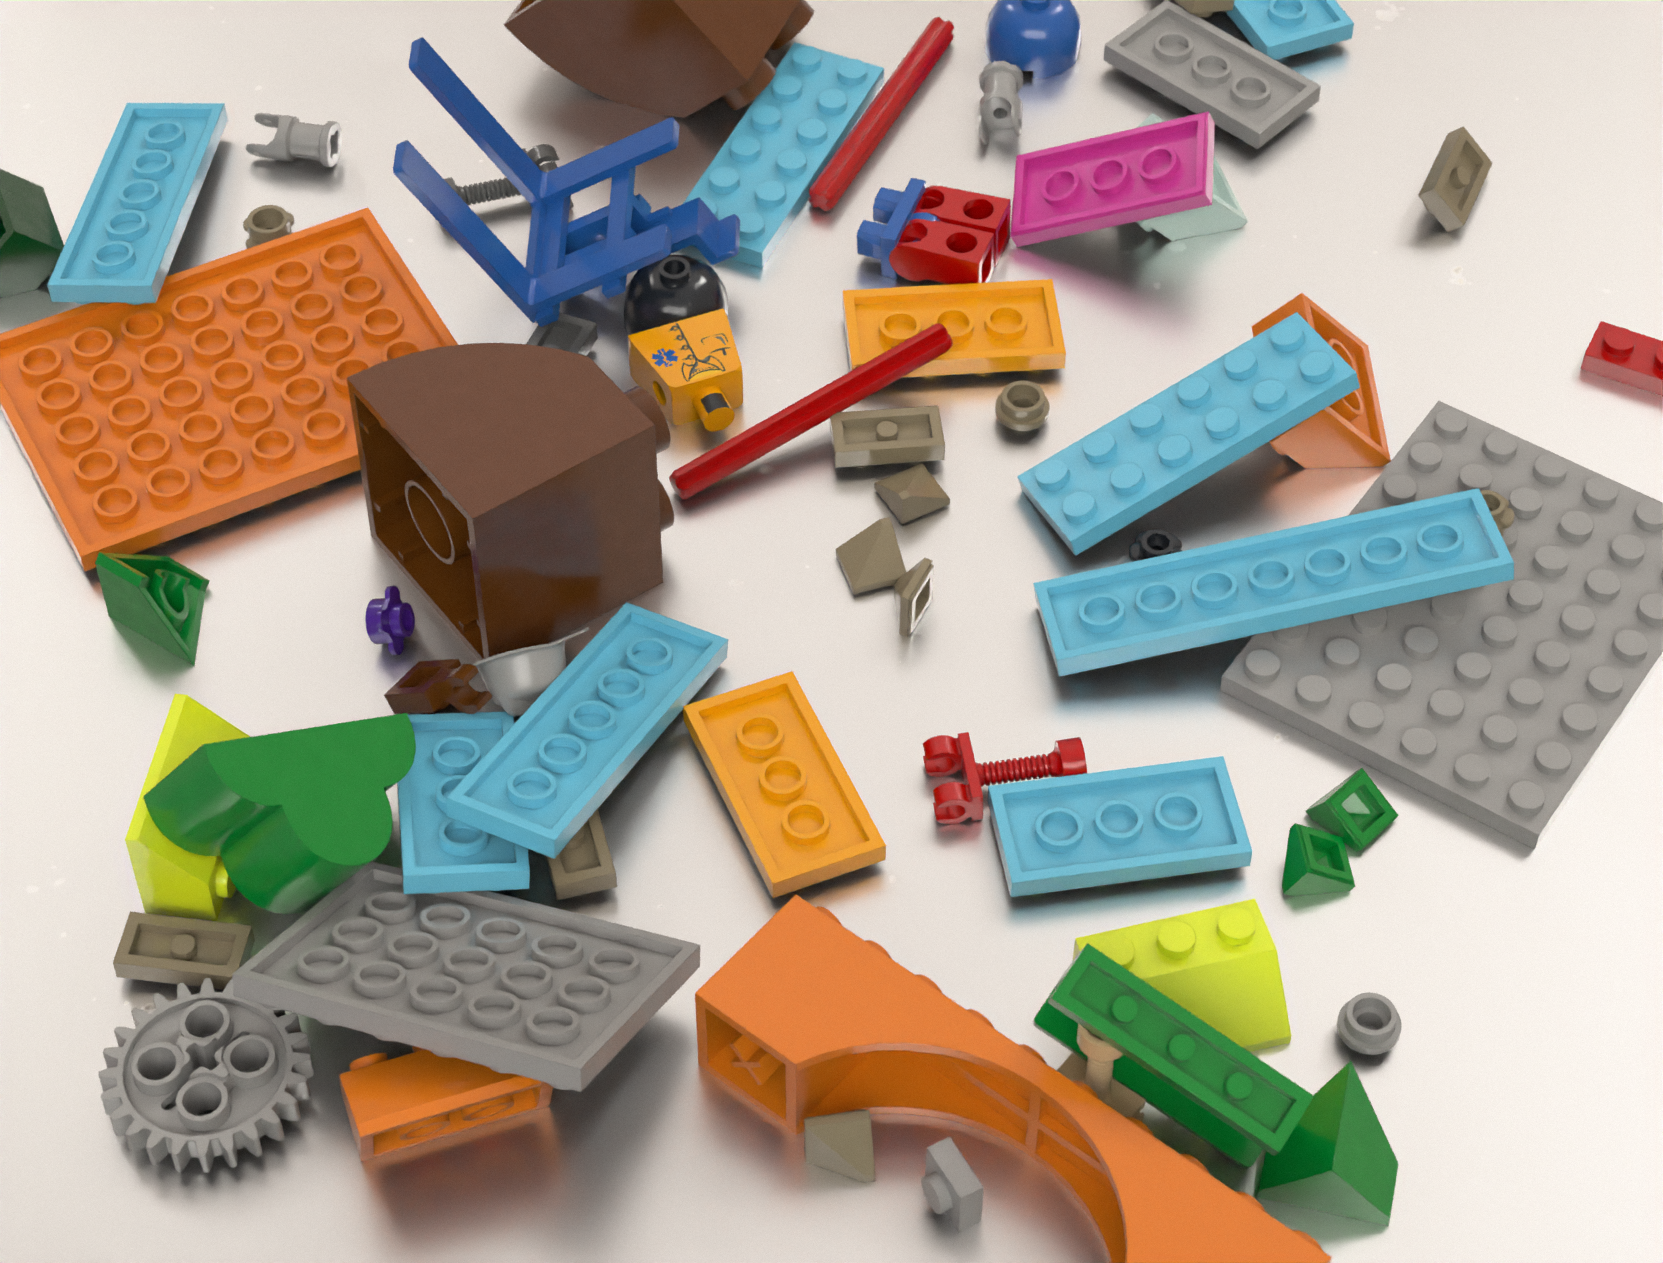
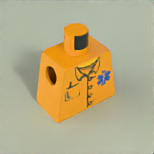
[628,309,743,432]

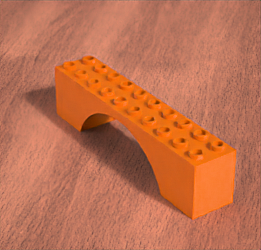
[695,895,1332,1263]

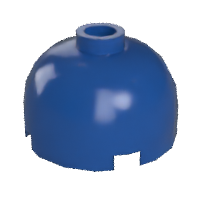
[985,0,1082,79]

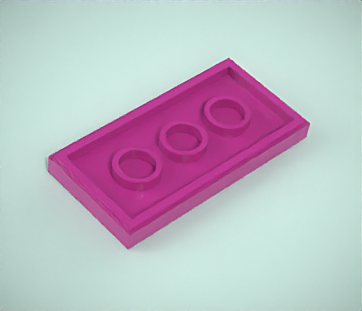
[1010,111,1215,247]

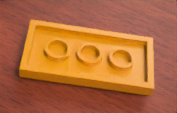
[842,279,1066,377]
[683,671,886,898]

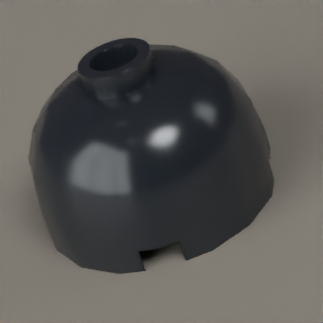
[624,255,729,335]

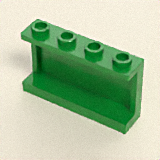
[1033,943,1315,1169]

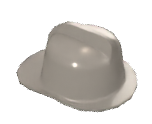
[472,627,590,716]

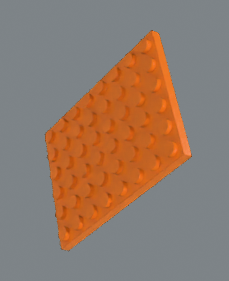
[0,207,458,572]

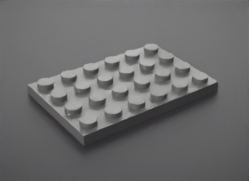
[232,861,700,1092]

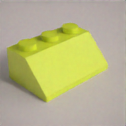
[125,694,250,921]
[1072,899,1292,1052]

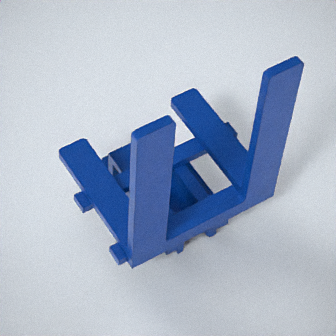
[393,37,740,327]

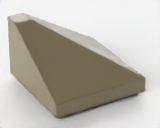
[874,463,950,524]
[835,517,906,594]
[894,558,934,637]
[804,1110,875,1182]

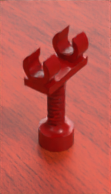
[923,732,1087,824]

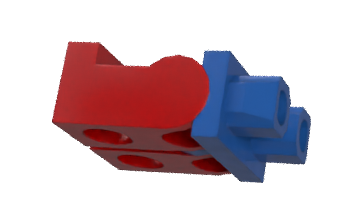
[857,178,1011,285]

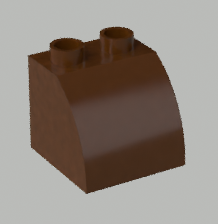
[504,0,814,118]
[347,343,674,661]

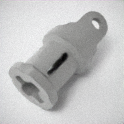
[978,61,1024,145]
[246,113,342,167]

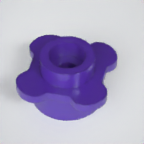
[365,586,415,655]

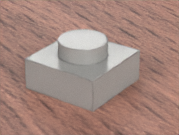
[921,1136,984,1232]

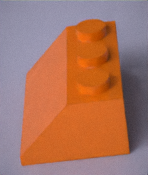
[1252,293,1391,469]
[339,1046,553,1162]

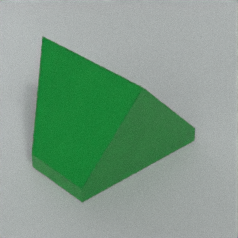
[95,552,210,666]
[1257,1061,1399,1226]

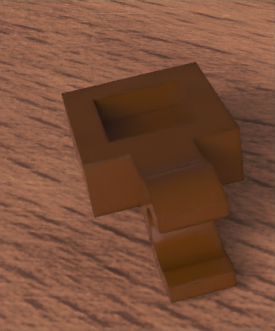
[384,659,493,714]

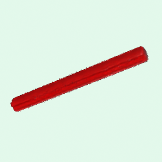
[809,17,954,211]
[669,323,953,500]

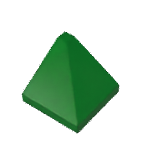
[1305,768,1399,852]
[1282,823,1355,896]

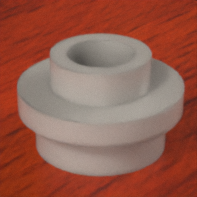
[1337,992,1402,1055]

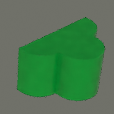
[143,713,416,914]

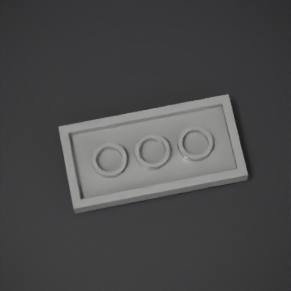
[1103,0,1321,149]

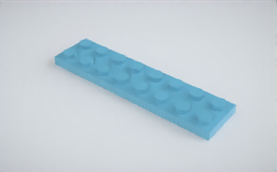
[1033,488,1514,677]

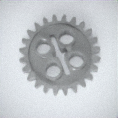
[98,978,314,1173]

